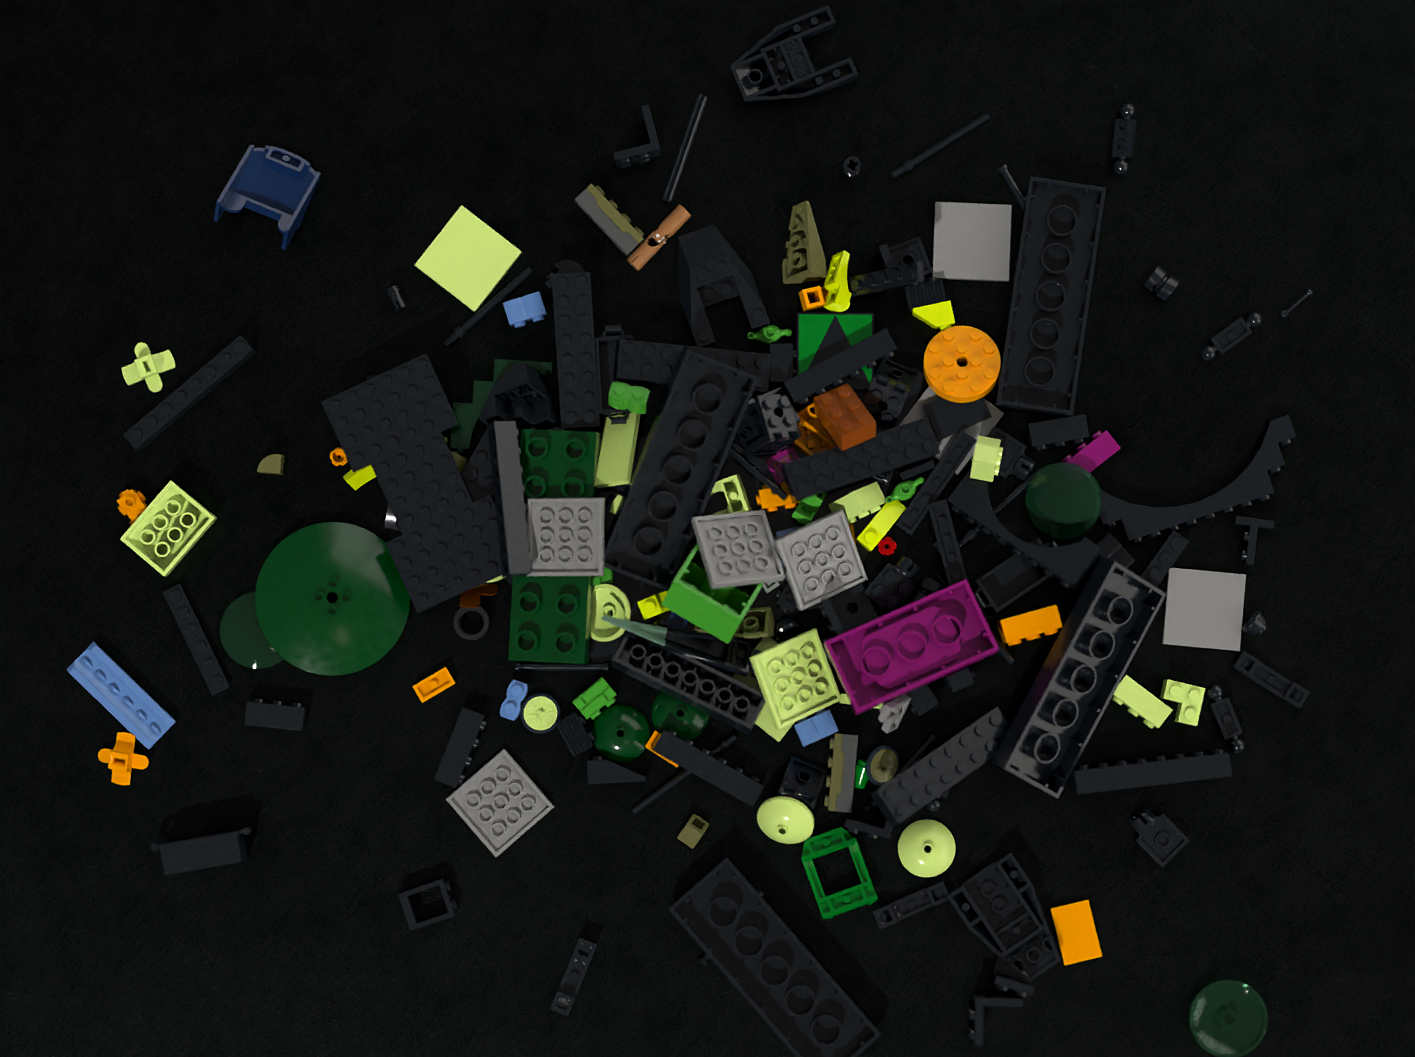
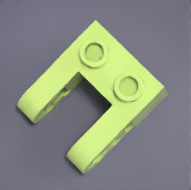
[708,475,752,516]

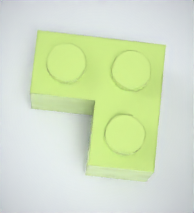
[970,436,1003,482]
[828,482,886,525]
[1160,679,1205,726]

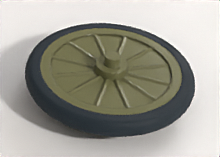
[866,745,899,785]

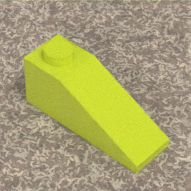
[855,500,906,552]

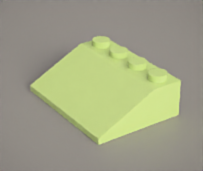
[120,480,217,577]

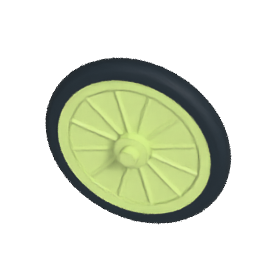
[520,693,561,734]

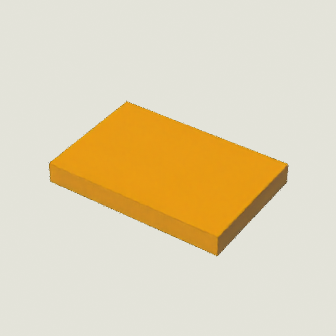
[1050,899,1102,965]

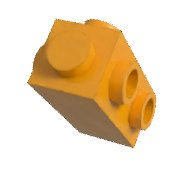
[755,482,800,513]
[117,489,148,525]

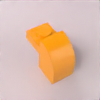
[798,286,829,312]

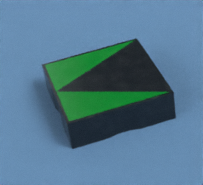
[796,313,874,392]

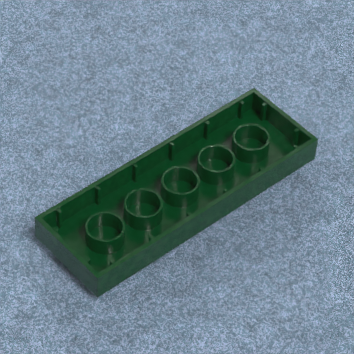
[508,429,601,664]

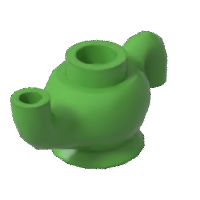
[747,325,792,345]
[886,476,925,503]

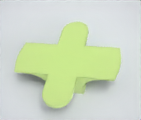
[122,343,175,392]

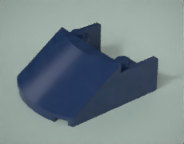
[214,145,321,250]

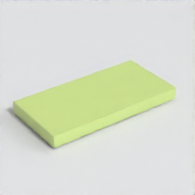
[595,413,641,488]

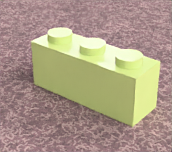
[1112,675,1172,729]

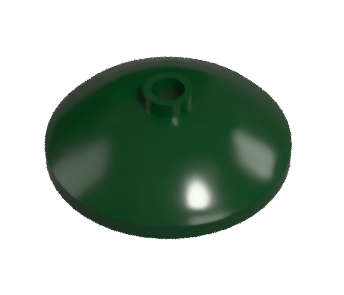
[652,692,709,740]
[592,705,650,762]

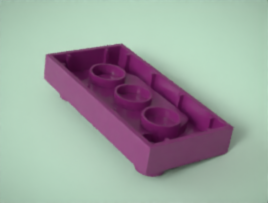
[824,579,999,715]

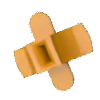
[98,732,149,785]

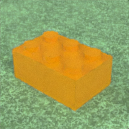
[997,605,1063,646]

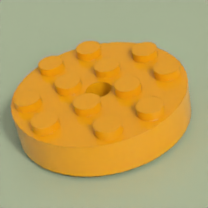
[923,326,1001,403]

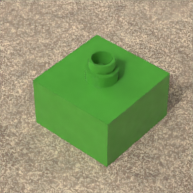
[661,542,764,644]

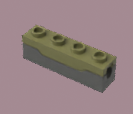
[575,184,644,257]
[824,733,858,813]

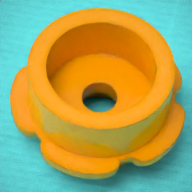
[330,447,348,466]

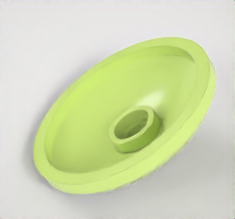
[590,584,631,642]
[757,796,814,844]
[898,819,956,877]

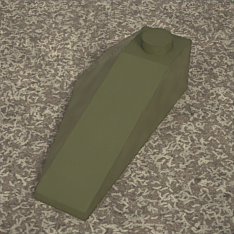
[782,201,826,284]
[694,606,776,638]

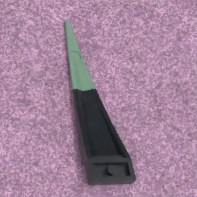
[601,615,753,677]

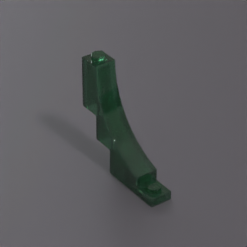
[450,359,553,454]

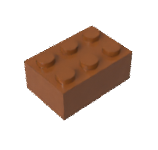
[814,383,876,451]

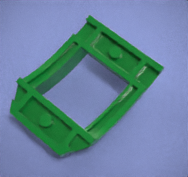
[801,827,878,919]

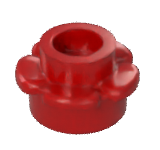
[878,537,897,556]

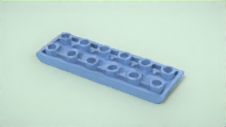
[67,642,176,749]

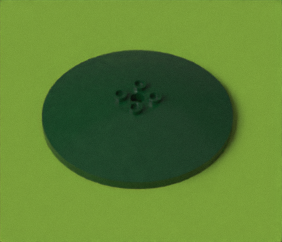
[255,522,410,676]

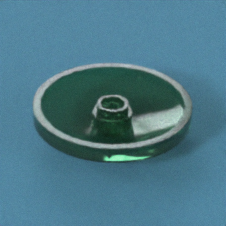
[1025,462,1102,539]
[220,592,284,669]
[1189,979,1268,1057]

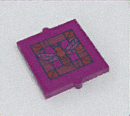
[765,446,800,485]

